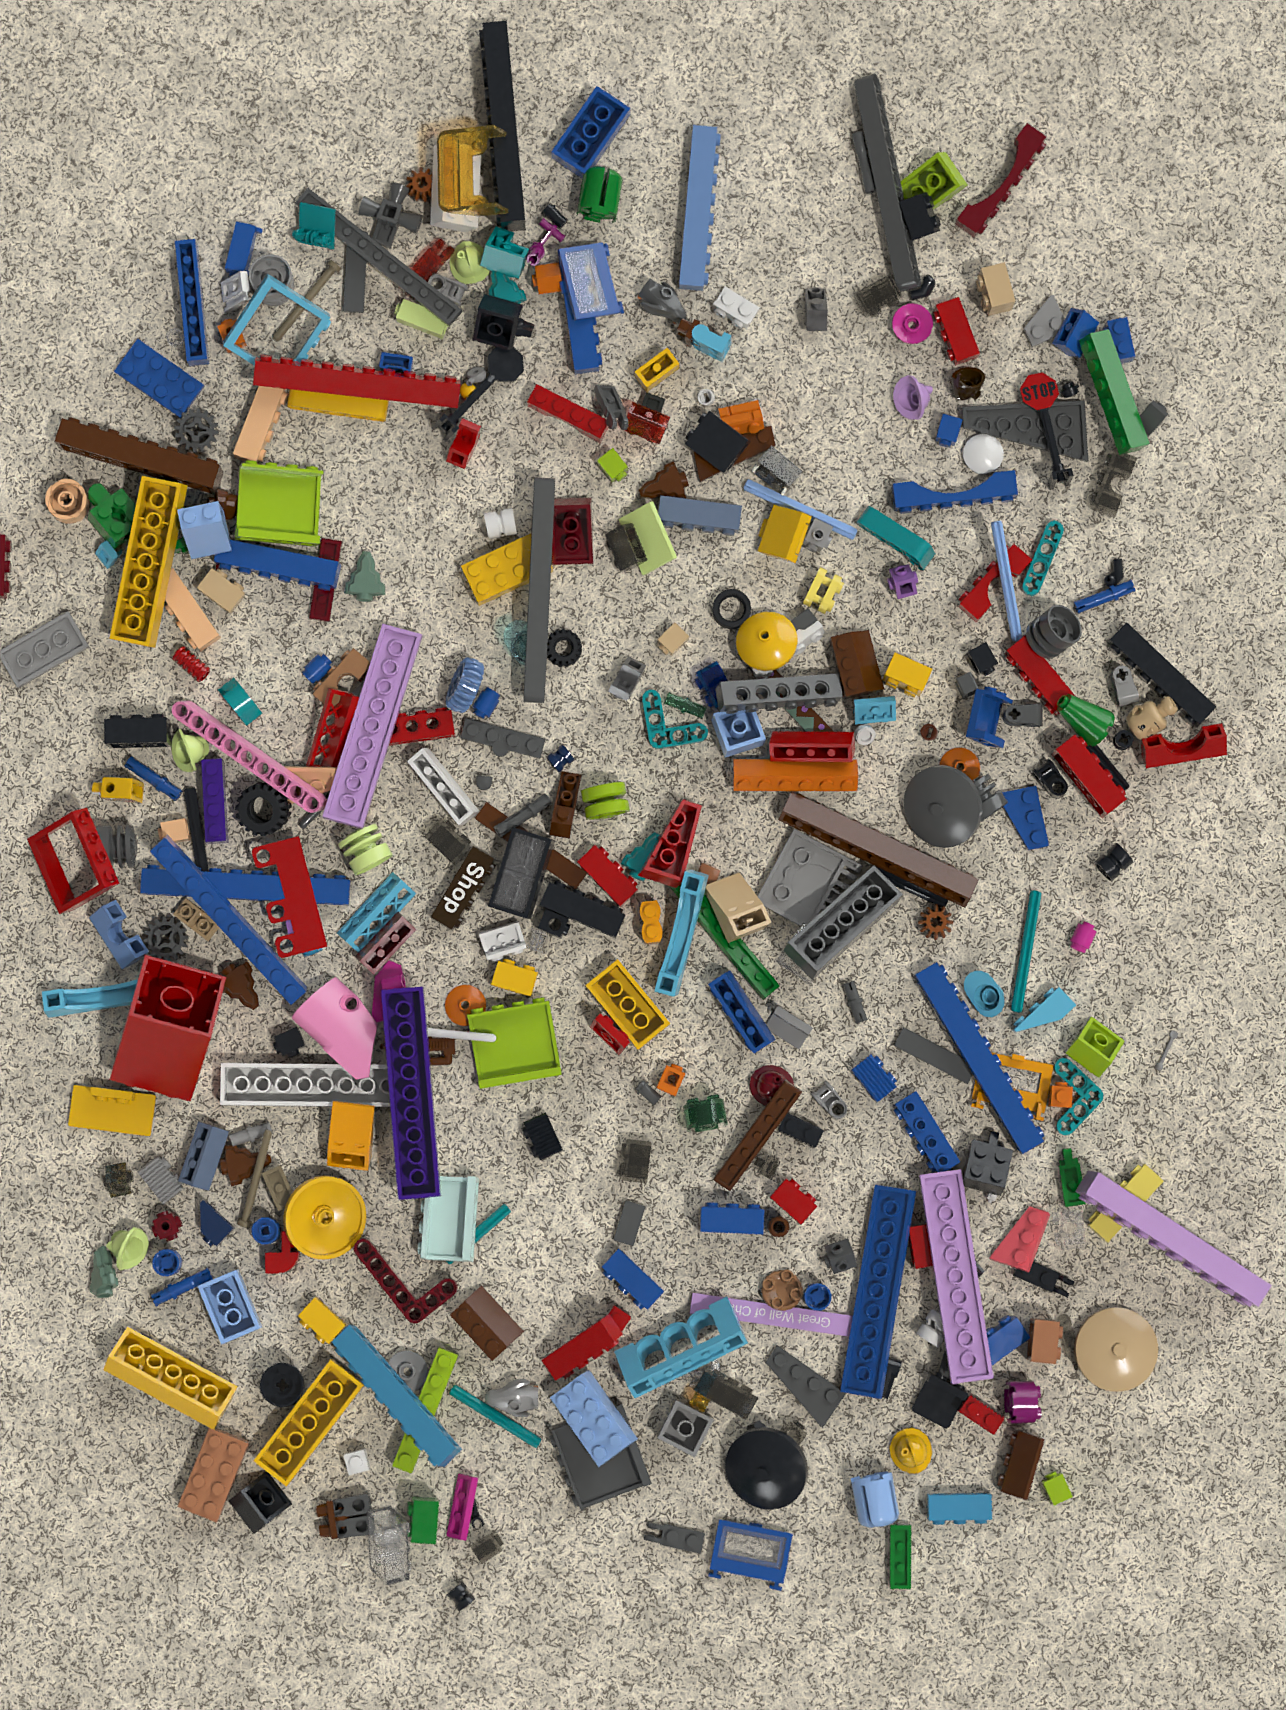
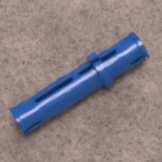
[1073,579,1136,614]
[124,756,182,801]
[151,1267,213,1307]

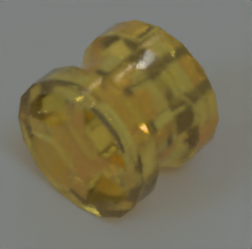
[689,1386,713,1412]

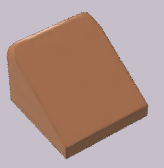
[698,863,721,884]

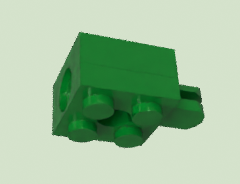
[87,483,136,550]

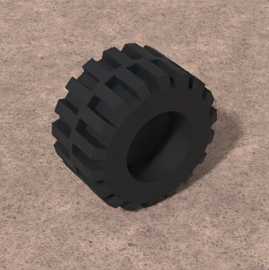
[235,782,292,836]

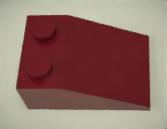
[552,498,593,565]

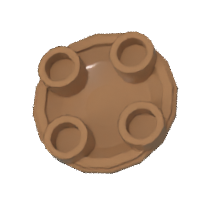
[761,1269,803,1311]

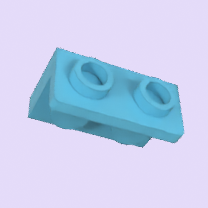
[853,696,896,724]

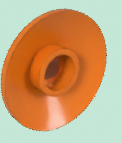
[939,748,980,780]
[445,985,486,1026]

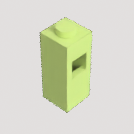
[394,299,448,339]

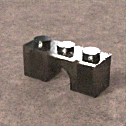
[1089,449,1137,518]

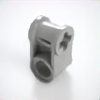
[428,274,468,307]
[1110,665,1139,707]
[810,1080,847,1120]

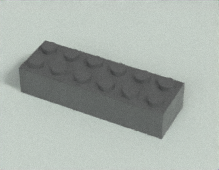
[783,866,903,980]

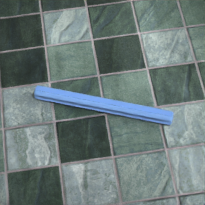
[744,480,857,540]
[991,521,1022,641]

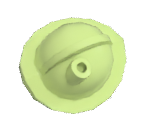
[450,241,490,284]
[171,729,209,773]
[106,1227,149,1270]

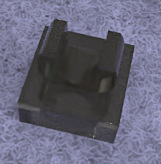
[754,1155,781,1180]

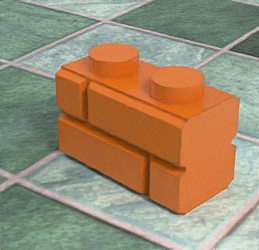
[718,400,764,434]

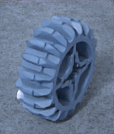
[445,657,484,713]

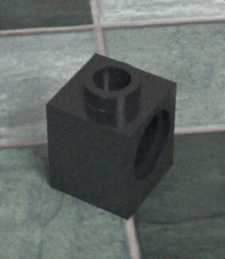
[967,642,998,676]
[538,909,571,939]

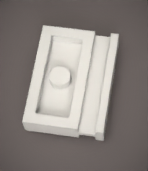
[221,271,251,311]

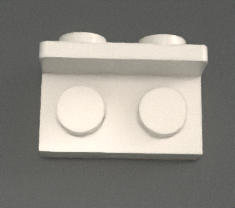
[712,286,760,329]

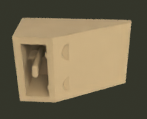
[705,873,772,943]

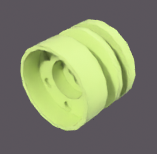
[338,824,393,876]

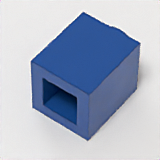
[935,414,963,448]

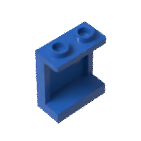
[966,687,1013,748]

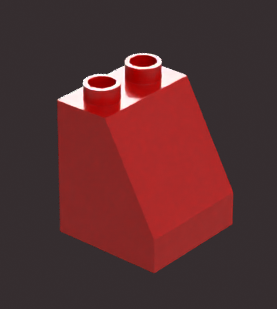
[109,955,226,1102]

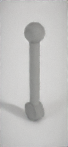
[1155,1031,1178,1071]

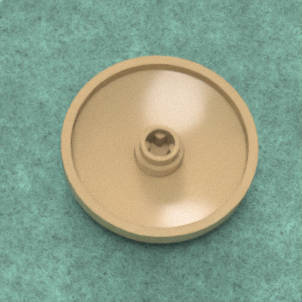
[1074,1307,1158,1392]

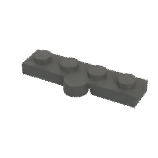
[461,718,546,759]

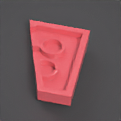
[989,1206,1050,1272]

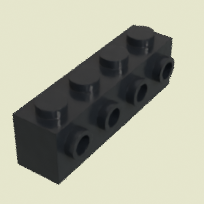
[540,881,626,939]

